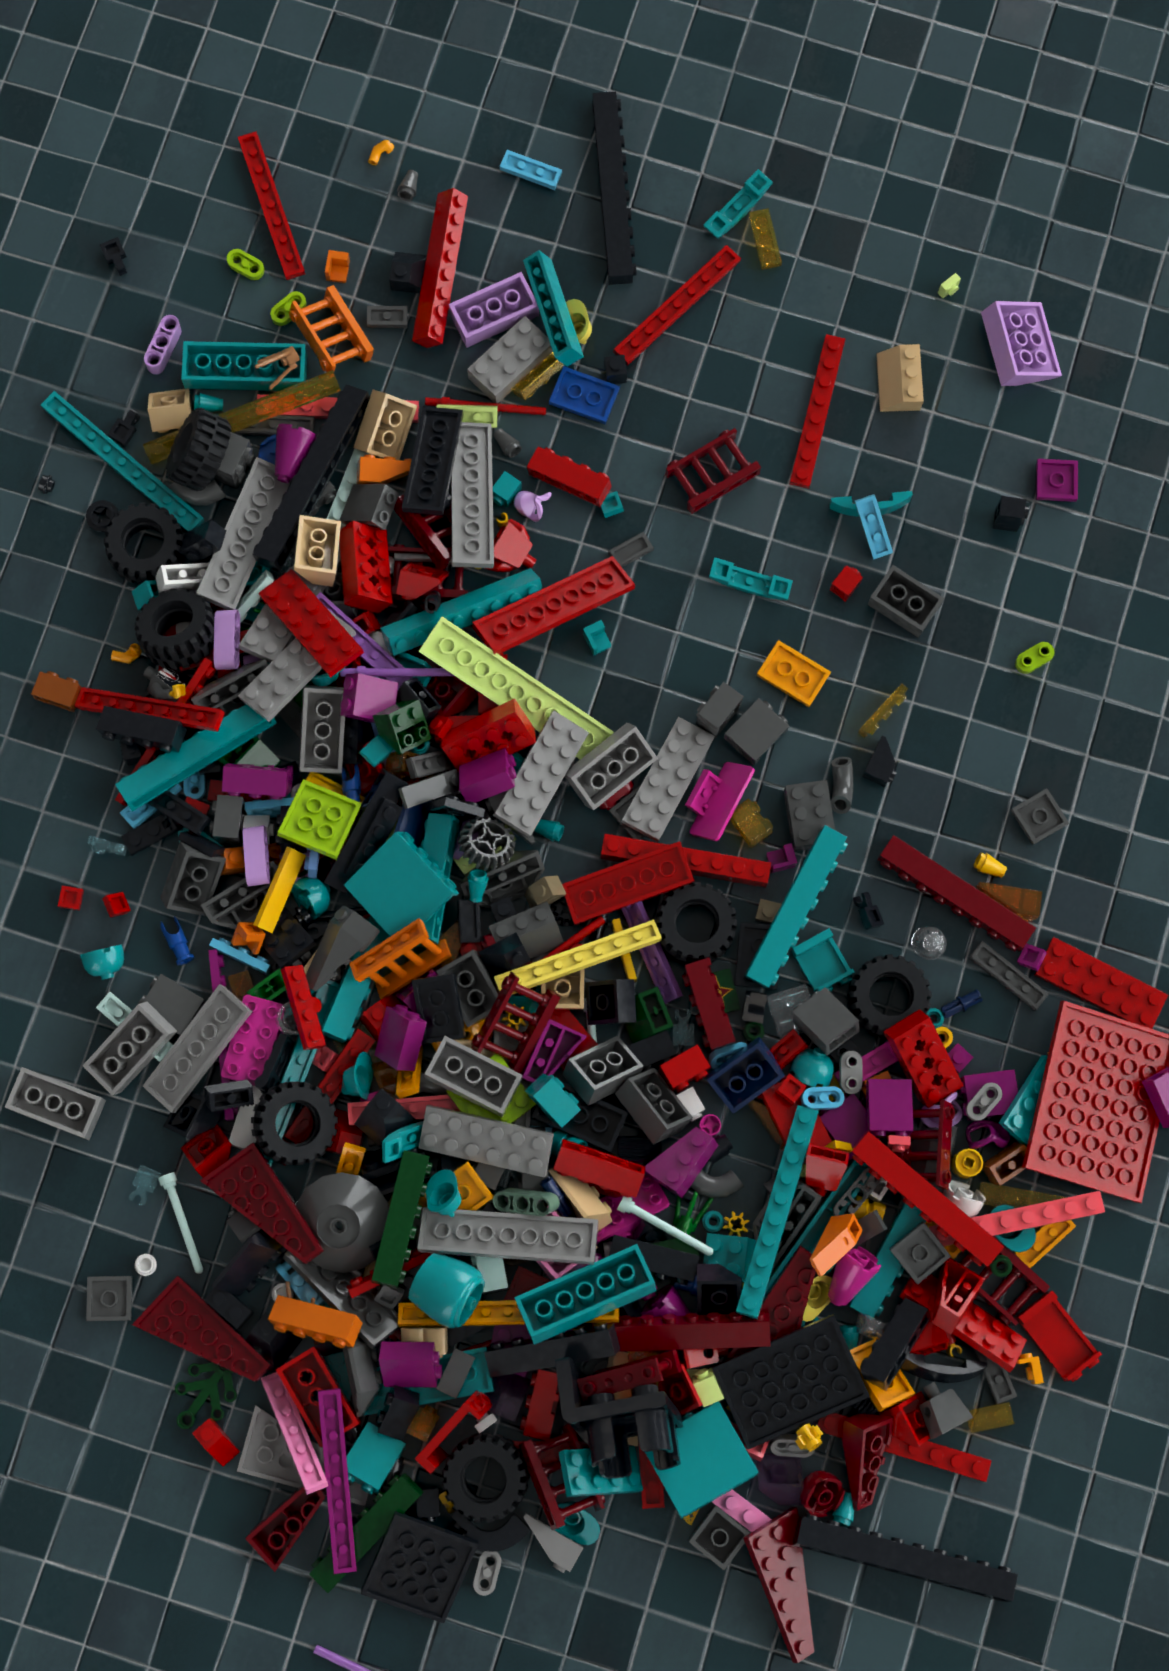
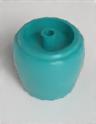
[409,1253,485,1328]

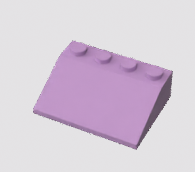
[981,301,1062,386]

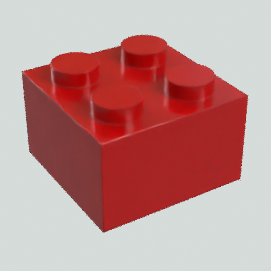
[658,1044,710,1093]

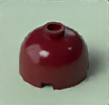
[799,1471,845,1517]

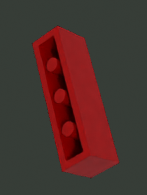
[526,446,612,507]
[553,1139,645,1198]

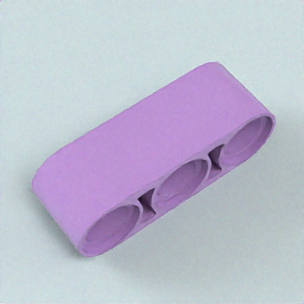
[144,315,182,375]
[213,610,240,670]
[242,825,270,886]

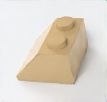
[148,389,192,433]
[541,969,585,1010]

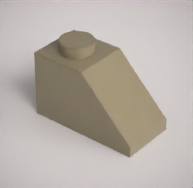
[525,875,566,908]

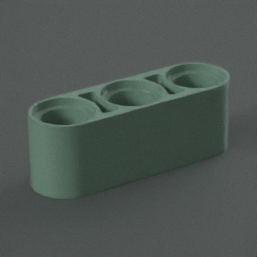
[493,1188,560,1216]

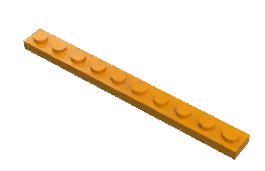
[398,1300,619,1327]

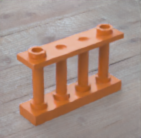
[289,285,374,377]
[349,918,452,999]

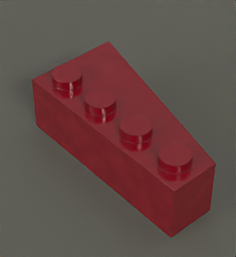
[682,957,736,1052]
[245,1485,327,1572]

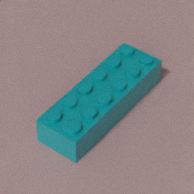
[181,341,308,391]
[514,1244,656,1345]

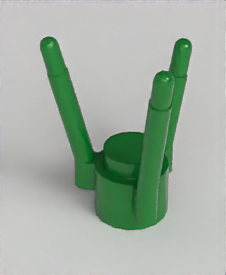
[672,1192,714,1235]

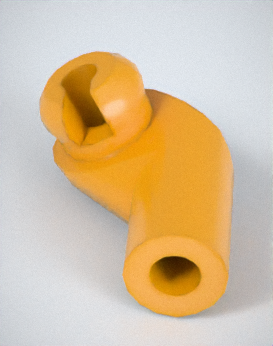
[368,140,394,165]
[111,643,142,664]

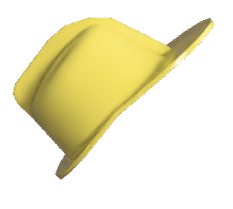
[566,299,592,345]
[802,1275,832,1322]

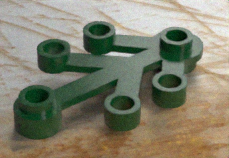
[175,1362,238,1429]

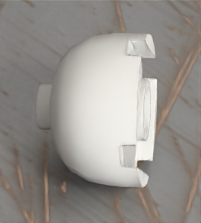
[943,1180,986,1218]

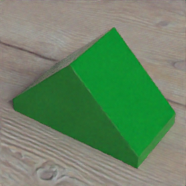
[246,968,286,1001]

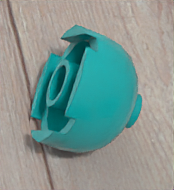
[291,877,331,920]
[80,944,124,980]
[790,1048,834,1087]

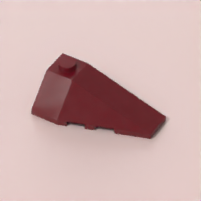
[405,645,478,717]
[842,1414,893,1511]

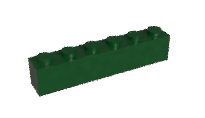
[372,1150,433,1289]
[309,1473,424,1593]

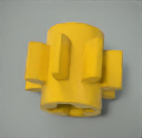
[502,1004,527,1031]
[722,1211,749,1237]
[795,1423,823,1452]

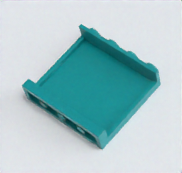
[344,832,459,936]
[645,1401,759,1519]

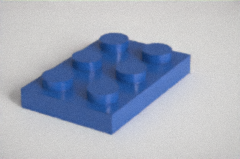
[549,366,620,425]

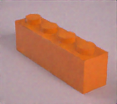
[268,1295,363,1348]

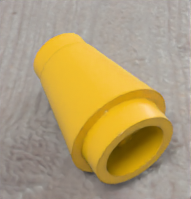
[974,852,1007,878]

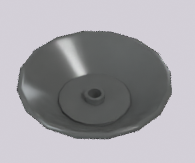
[296,1172,389,1273]

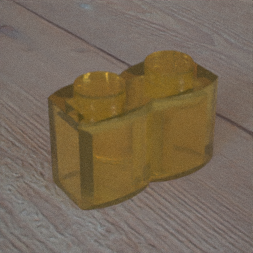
[730,798,773,849]

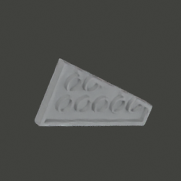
[237,1405,369,1506]

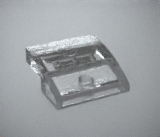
[766,984,811,1040]

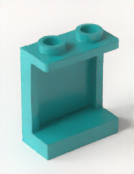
[791,928,855,993]
[347,1422,406,1495]

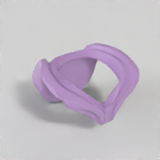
[514,491,552,522]
[921,1092,962,1128]

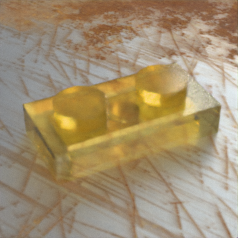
[968,1402,1014,1433]

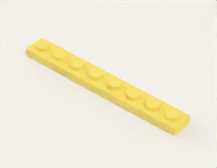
[494,920,662,995]

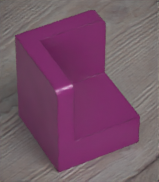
[766,843,797,873]

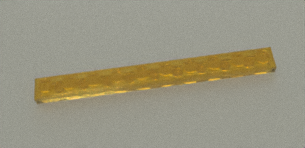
[143,370,341,464]

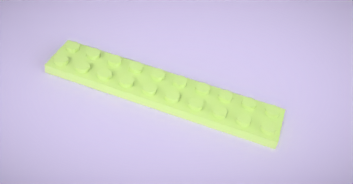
[418,616,614,759]

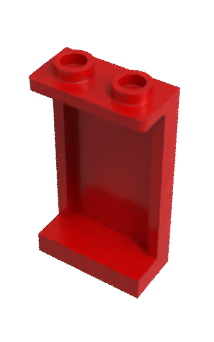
[757,1074,832,1159]
[1015,1290,1102,1382]
[415,1390,493,1474]

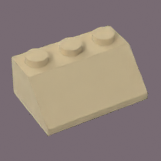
[876,344,924,412]
[353,390,418,460]
[294,515,341,587]
[548,1168,613,1231]

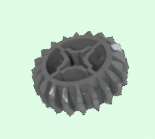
[458,815,516,871]

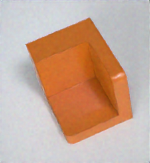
[325,250,350,283]
[231,922,266,955]

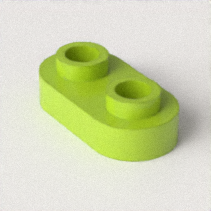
[227,249,265,280]
[270,291,307,326]
[1015,642,1055,674]

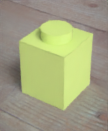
[692,1368,724,1407]

